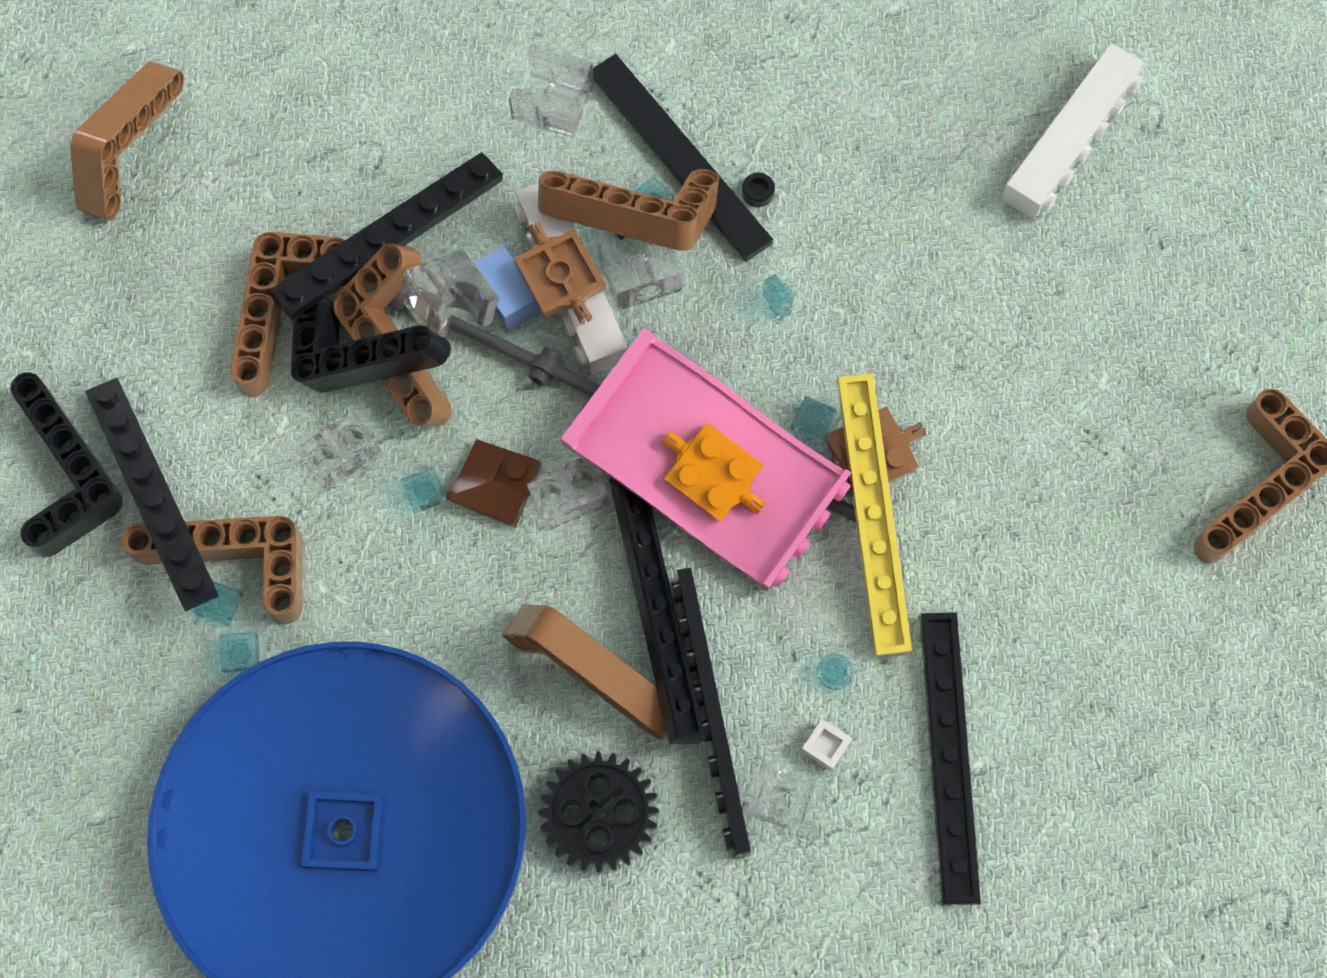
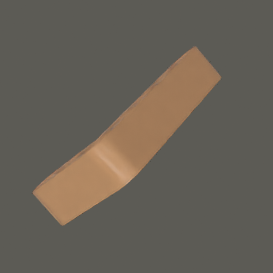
[70,61,184,220]
[538,169,719,251]
[231,232,345,397]
[333,244,451,426]
[1194,389,1327,563]
[121,516,303,624]
[502,605,667,740]

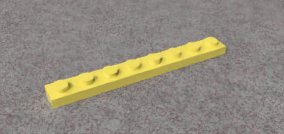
[837,373,912,656]

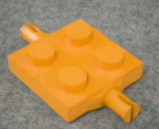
[661,422,766,522]

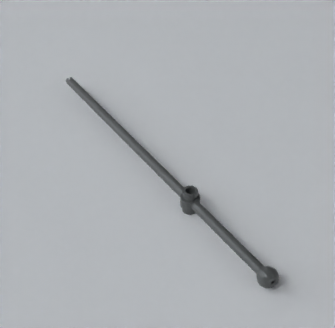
[388,286,856,522]

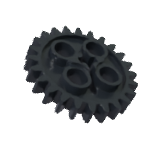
[538,751,659,875]

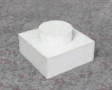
[801,719,853,771]

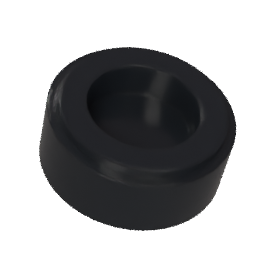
[742,172,775,207]

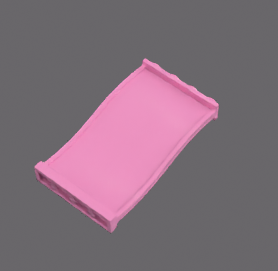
[561,327,852,591]

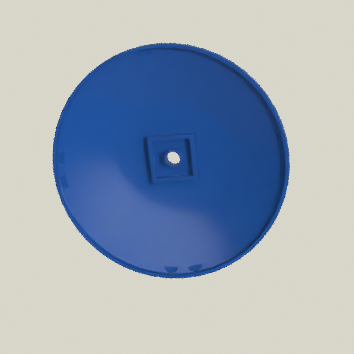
[147,641,526,978]

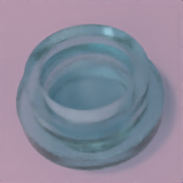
[817,653,853,690]

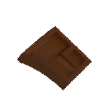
[446,439,542,528]

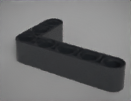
[291,298,451,393]
[11,372,123,557]

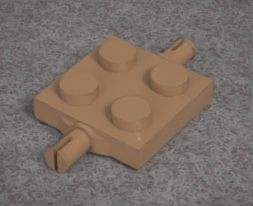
[514,222,606,325]
[824,406,926,491]

